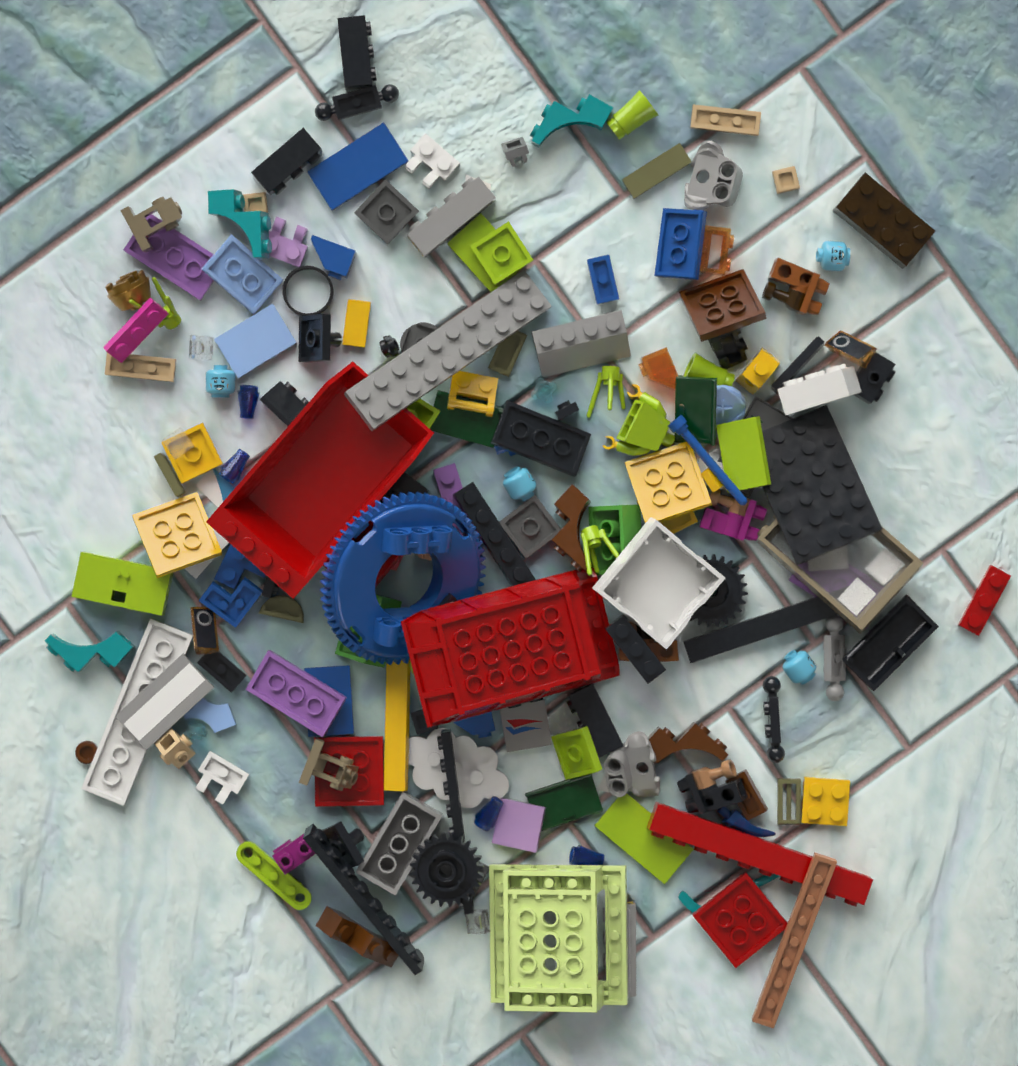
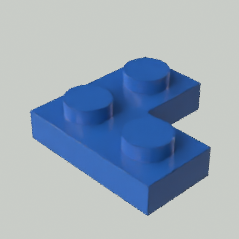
[214,544,266,589]
[199,577,263,628]

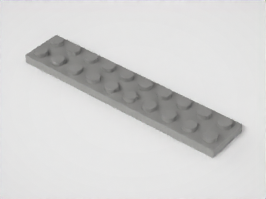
[344,270,551,431]

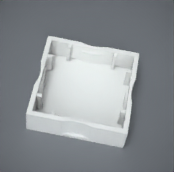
[592,517,725,649]

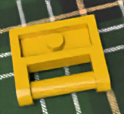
[447,371,498,417]

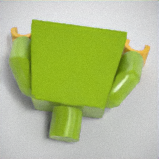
[602,384,675,456]

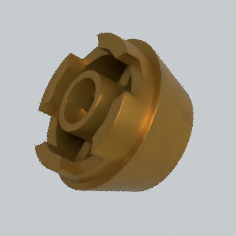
[105,270,151,311]

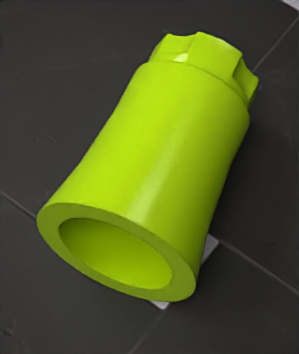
[606,90,659,140]
[683,352,735,386]

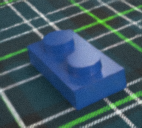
[587,255,619,305]

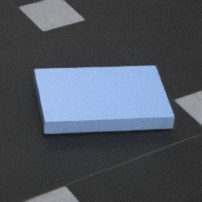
[201,234,283,315]
[214,304,297,379]

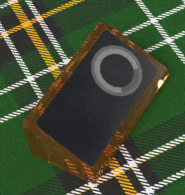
[824,330,877,368]
[190,607,219,655]

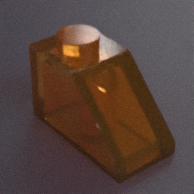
[638,347,678,391]

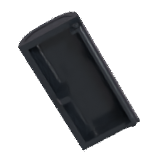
[842,594,939,691]

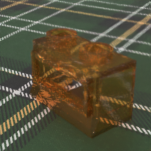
[699,225,734,276]

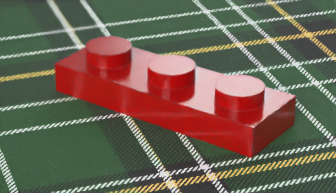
[958,565,1011,636]

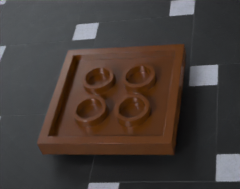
[679,269,767,342]

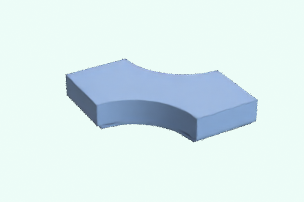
[184,697,236,733]

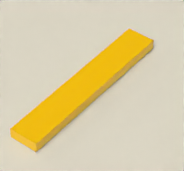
[384,658,410,791]

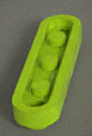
[236,841,312,910]

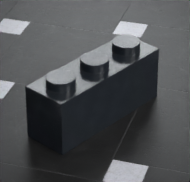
[337,15,377,90]
[251,127,322,196]
[604,614,666,684]
[566,684,624,758]

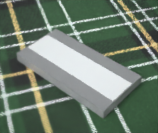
[115,653,214,750]

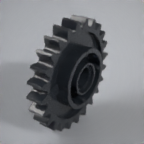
[689,554,748,627]
[410,832,484,907]

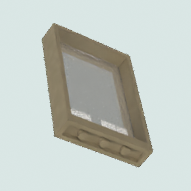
[757,515,924,634]

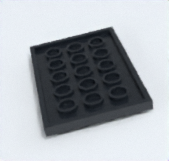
[762,405,883,565]

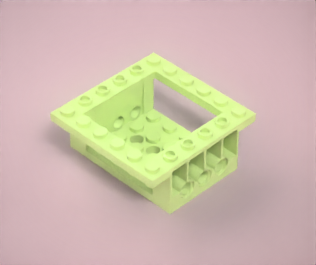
[489,864,628,1013]

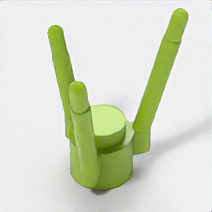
[129,277,182,330]
[586,366,626,418]
[581,525,619,576]

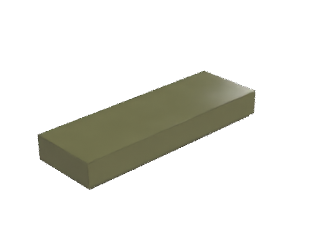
[622,143,692,199]

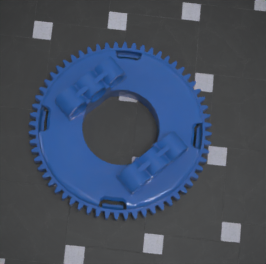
[320,491,486,665]

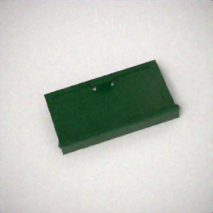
[674,375,717,446]
[430,390,503,448]
[525,773,603,831]

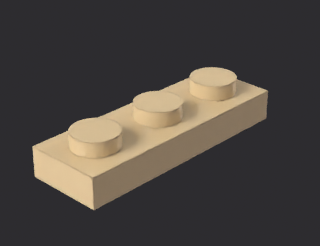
[690,104,761,136]
[105,353,176,382]

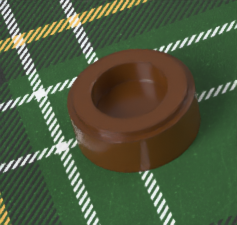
[75,741,98,764]

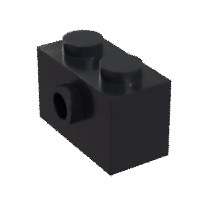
[854,350,896,404]

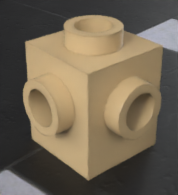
[154,728,196,769]

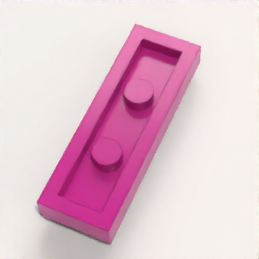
[103,297,169,363]

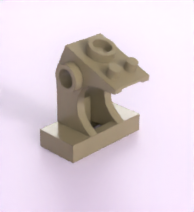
[120,197,182,253]
[299,738,359,791]

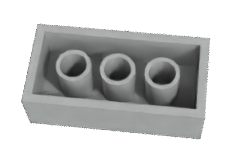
[356,791,443,896]

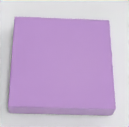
[492,798,546,853]

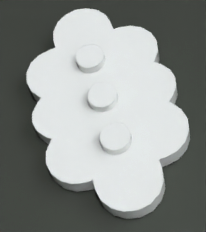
[409,727,509,808]

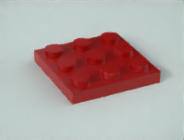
[314,736,384,807]
[692,872,788,968]

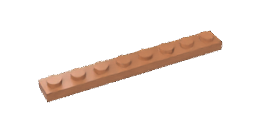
[752,852,837,1028]

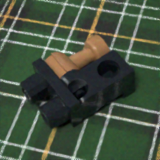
[677,759,748,814]

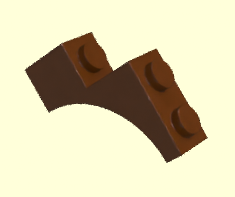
[552,484,594,572]
[648,722,728,763]
[315,906,399,968]

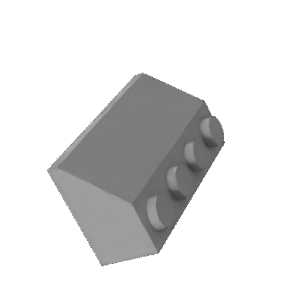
[531,310,631,378]

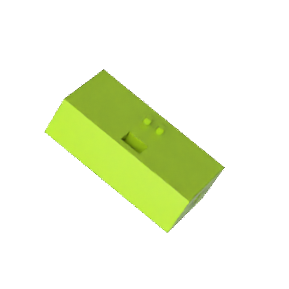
[71,551,174,616]

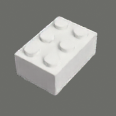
[777,364,862,415]

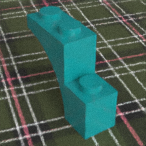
[530,94,613,148]
[208,189,272,259]
[45,631,135,672]

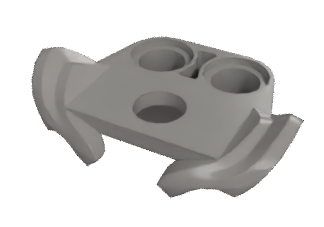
[684,141,743,210]
[604,731,660,797]

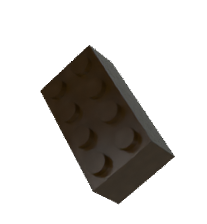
[832,172,935,269]

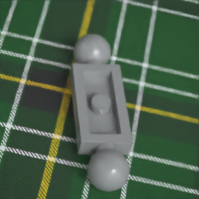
[823,615,846,701]

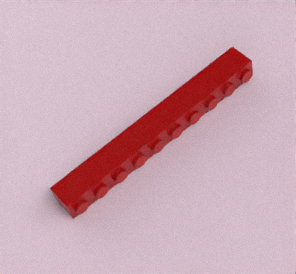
[647,802,874,907]

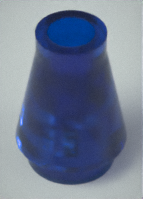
[237,385,260,419]
[219,449,250,484]
[474,796,504,831]
[569,845,604,865]

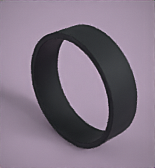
[282,266,334,316]

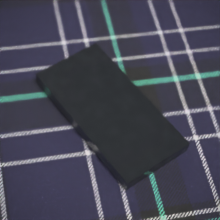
[490,400,591,477]

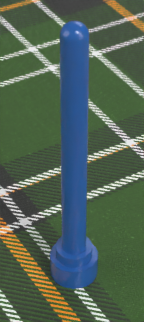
[667,415,747,506]

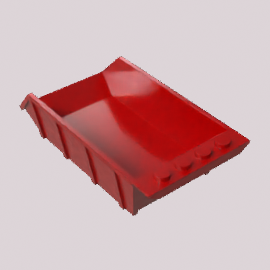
[206,361,434,599]
[401,568,620,727]

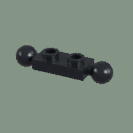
[315,84,399,121]
[763,676,785,763]

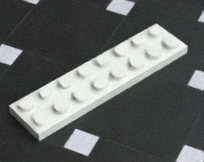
[81,618,194,806]

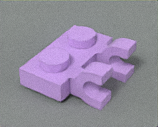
[269,217,308,267]

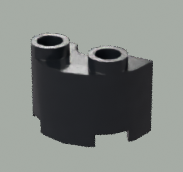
[708,328,748,370]

